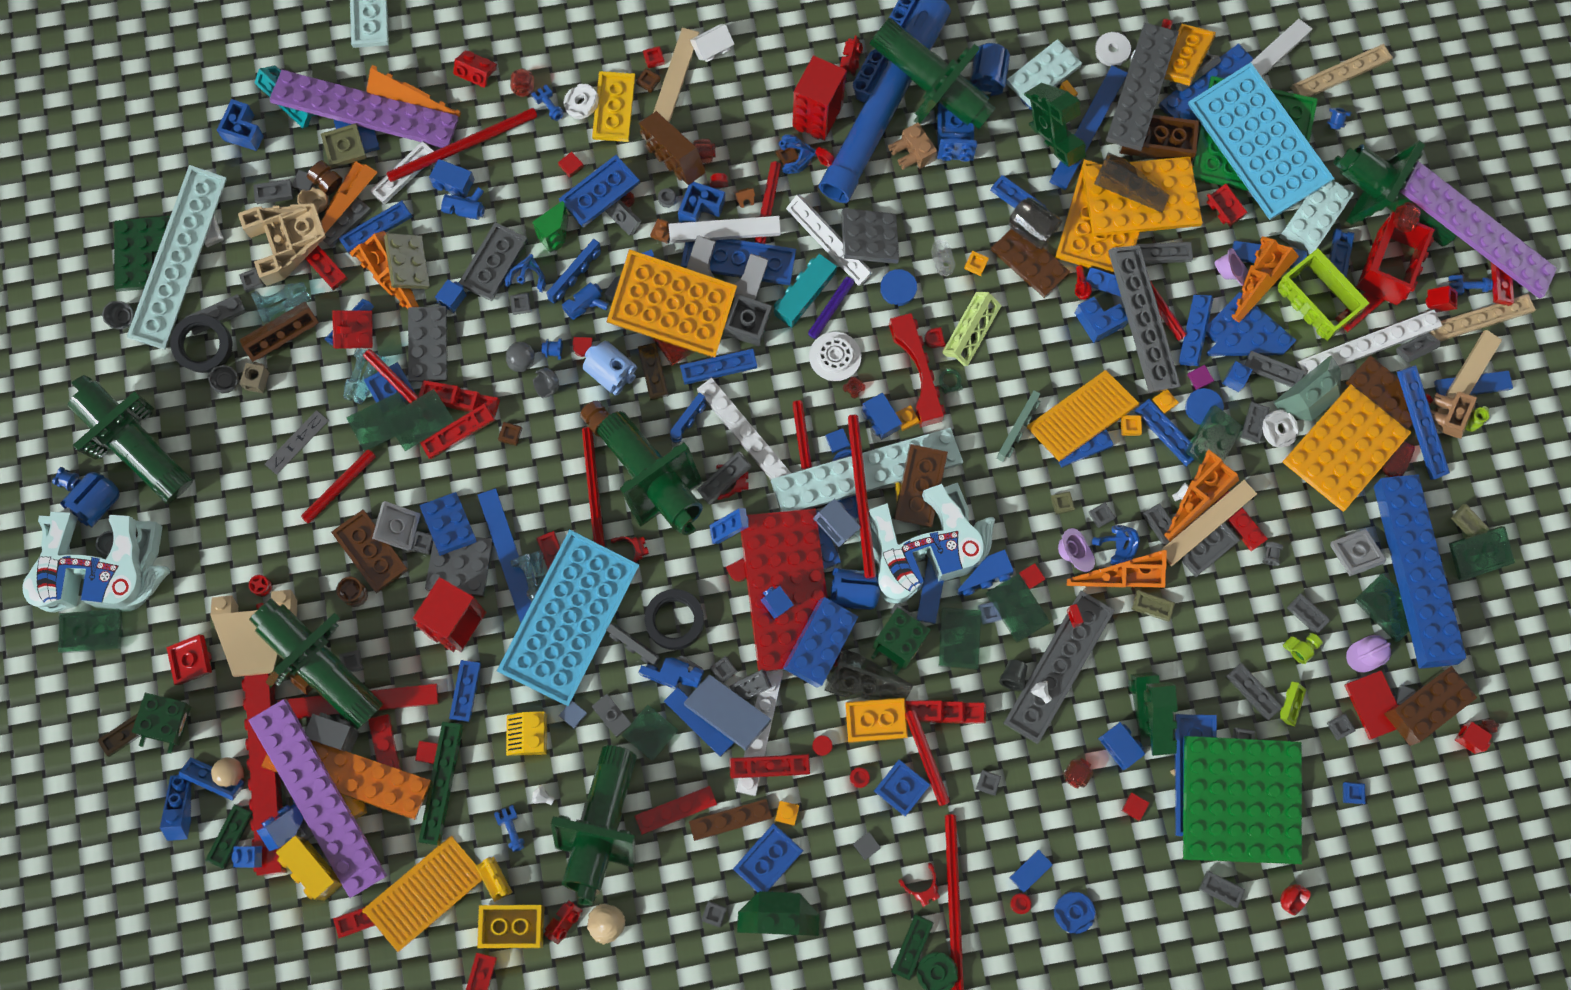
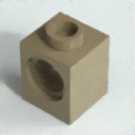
[240,362,269,393]

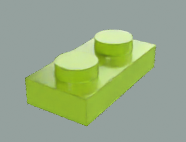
[1280,682,1306,726]

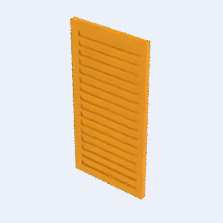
[1027,370,1139,462]
[363,836,482,952]

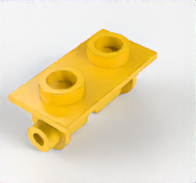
[476,857,513,902]

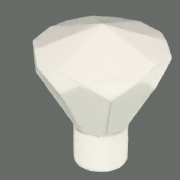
[1172,483,1189,502]
[1031,681,1052,703]
[532,785,554,805]

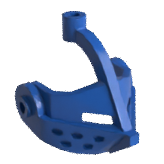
[779,135,816,174]
[505,254,546,293]
[1092,525,1140,565]

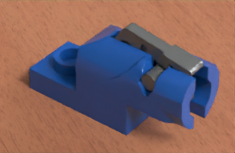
[638,656,704,689]

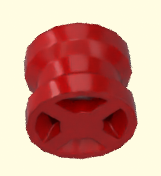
[248,575,272,597]

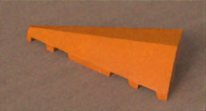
[366,65,461,118]
[321,161,378,233]
[350,231,419,309]
[1231,236,1299,322]
[1164,450,1239,541]
[1067,550,1167,588]

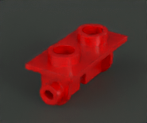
[839,35,863,76]
[544,900,583,944]

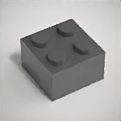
[724,294,772,347]
[305,712,359,753]

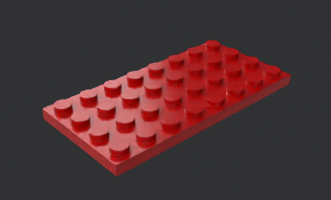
[741,509,836,671]

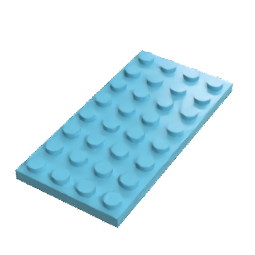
[1188,62,1334,220]
[497,529,639,706]

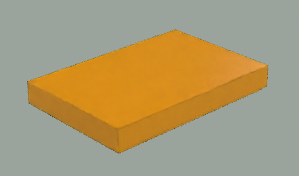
[845,698,908,743]

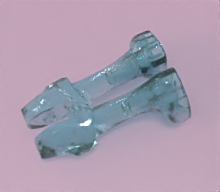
[251,282,310,324]
[344,348,389,404]
[510,551,545,602]

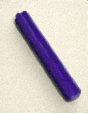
[808,276,854,339]

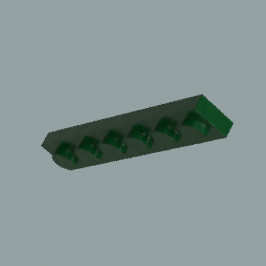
[418,722,464,846]

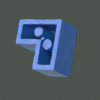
[217,99,264,151]
[678,182,725,223]
[1075,297,1128,343]

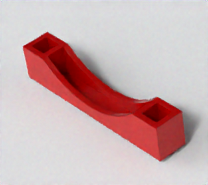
[889,313,946,428]

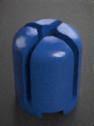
[970,43,1010,96]
[60,472,120,528]
[830,568,880,610]

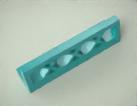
[254,65,318,128]

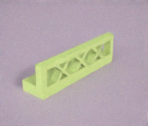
[942,292,1002,366]

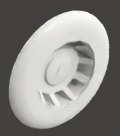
[809,332,861,381]

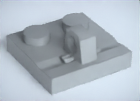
[372,501,420,551]
[1330,529,1386,576]

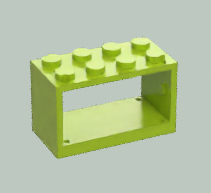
[1277,248,1369,341]

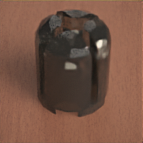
[1009,198,1062,250]

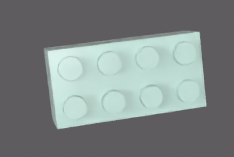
[1279,180,1354,256]

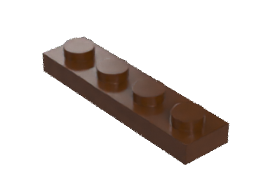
[689,799,772,841]

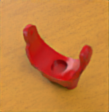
[716,464,749,500]
[611,536,649,563]
[899,863,940,907]

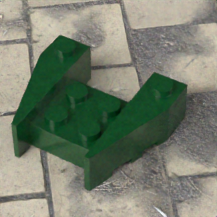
[1024,83,1086,167]
[1128,672,1177,756]

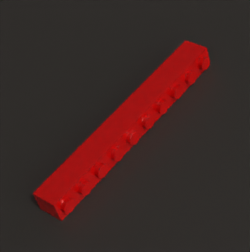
[242,673,287,876]

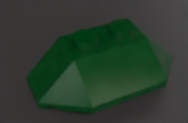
[737,891,820,936]

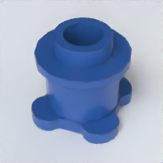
[1327,108,1351,130]
[542,338,563,360]
[52,467,80,491]

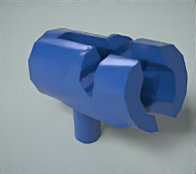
[441,187,485,220]
[562,282,609,320]

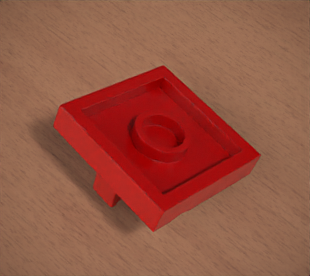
[332,310,373,349]
[166,634,212,685]

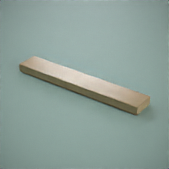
[653,28,699,123]
[1291,44,1393,97]
[1429,294,1536,342]
[1435,330,1502,432]
[1160,480,1257,567]

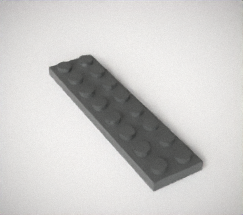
[1106,22,1179,151]
[1108,245,1181,393]
[1003,591,1115,744]

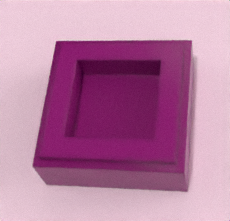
[1187,365,1214,390]

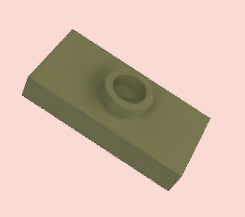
[1451,504,1491,545]
[1131,590,1175,622]

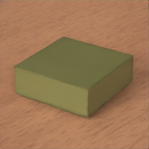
[1051,491,1075,515]

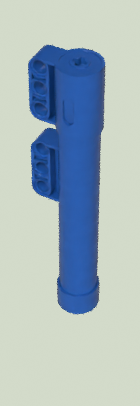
[819,0,951,203]

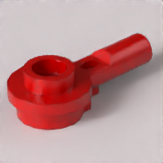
[1075,265,1092,300]

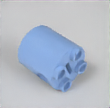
[583,341,637,396]

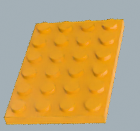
[1081,157,1203,236]
[1055,159,1139,275]
[606,249,737,358]
[1283,384,1411,512]

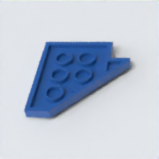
[1206,292,1296,356]

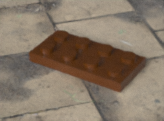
[991,224,1070,298]
[1345,355,1430,429]
[894,444,948,527]
[331,509,408,594]

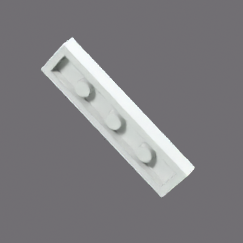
[370,141,434,205]

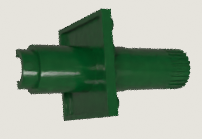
[869,17,996,129]
[1333,140,1457,247]
[68,375,193,504]
[597,411,703,535]
[249,598,384,730]
[551,745,637,906]

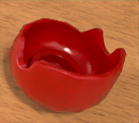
[1280,884,1311,916]

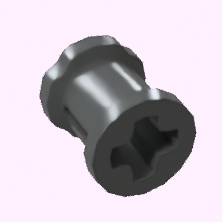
[1262,542,1283,566]

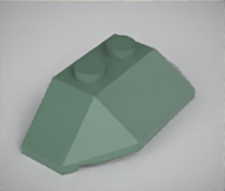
[1273,356,1341,421]

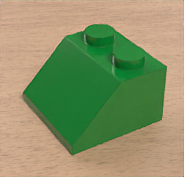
[533,201,569,253]

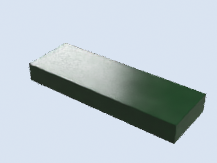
[205,804,253,869]
[891,914,934,981]

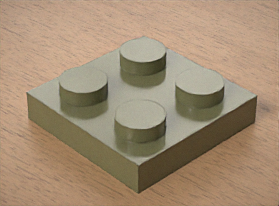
[321,123,367,169]

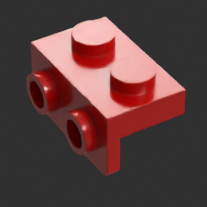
[453,50,497,88]
[1206,184,1248,227]

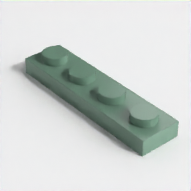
[996,391,1041,462]

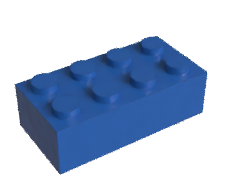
[783,597,858,688]

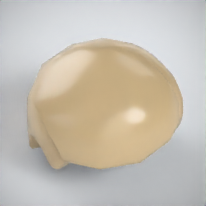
[297,187,328,214]
[211,757,244,787]

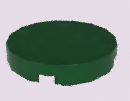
[917,952,958,990]

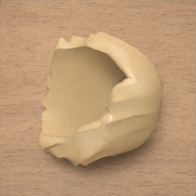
[587,904,625,945]

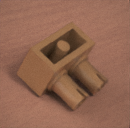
[888,123,937,170]
[1430,392,1477,439]

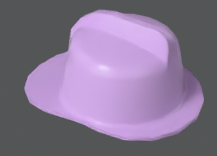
[1215,248,1248,286]
[1058,528,1095,572]
[1346,635,1391,672]

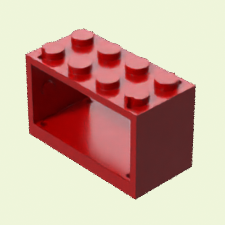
[792,55,847,141]
[1356,212,1435,305]
[413,577,486,652]

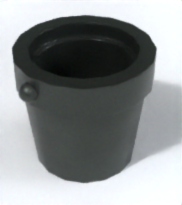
[999,659,1028,691]

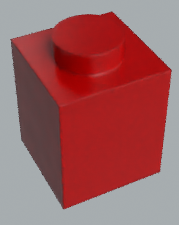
[1426,286,1458,313]
[1455,722,1493,754]

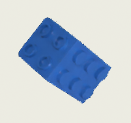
[937,103,977,162]

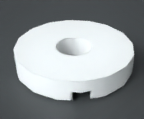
[1095,32,1131,66]
[564,84,599,119]
[1262,410,1299,448]

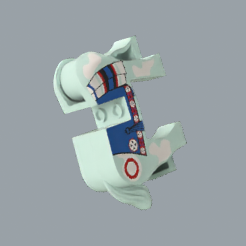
[855,483,995,604]
[23,512,170,612]

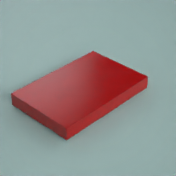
[1344,670,1397,740]

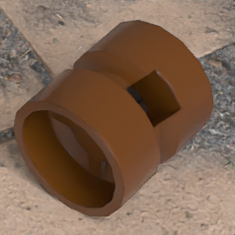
[307,160,343,195]
[580,400,611,437]
[336,577,368,607]

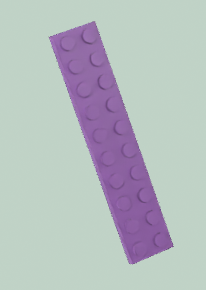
[270,70,459,148]
[1399,161,1557,299]
[248,699,387,898]

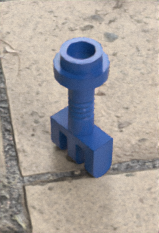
[531,85,563,121]
[1448,275,1493,295]
[494,805,525,852]

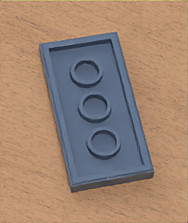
[684,675,771,750]

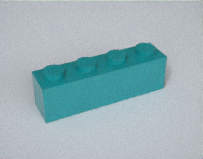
[774,254,837,328]

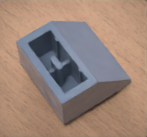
[813,498,861,547]

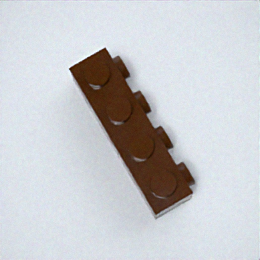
[239,301,319,362]

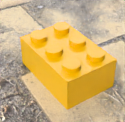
[276,835,342,901]
[477,905,544,948]

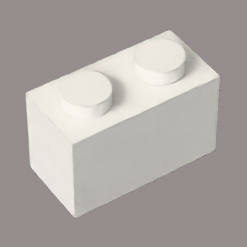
[690,24,734,62]

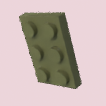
[384,233,430,289]

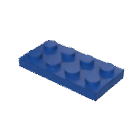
[559,155,640,228]

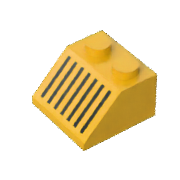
[506,711,547,756]

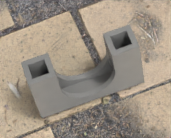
[686,235,769,300]

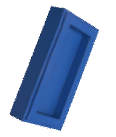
[1009,850,1053,893]

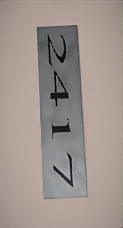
[265,410,329,475]

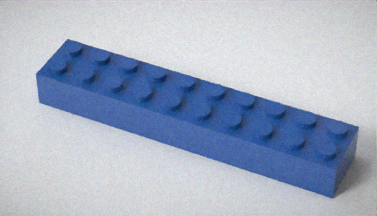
[1374,474,1466,669]

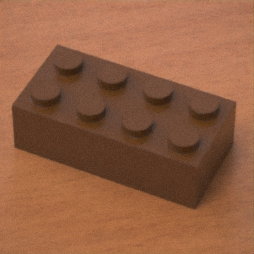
[639,111,706,185]
[1119,115,1199,162]
[1384,666,1477,746]

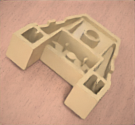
[238,203,326,286]
[210,590,297,677]

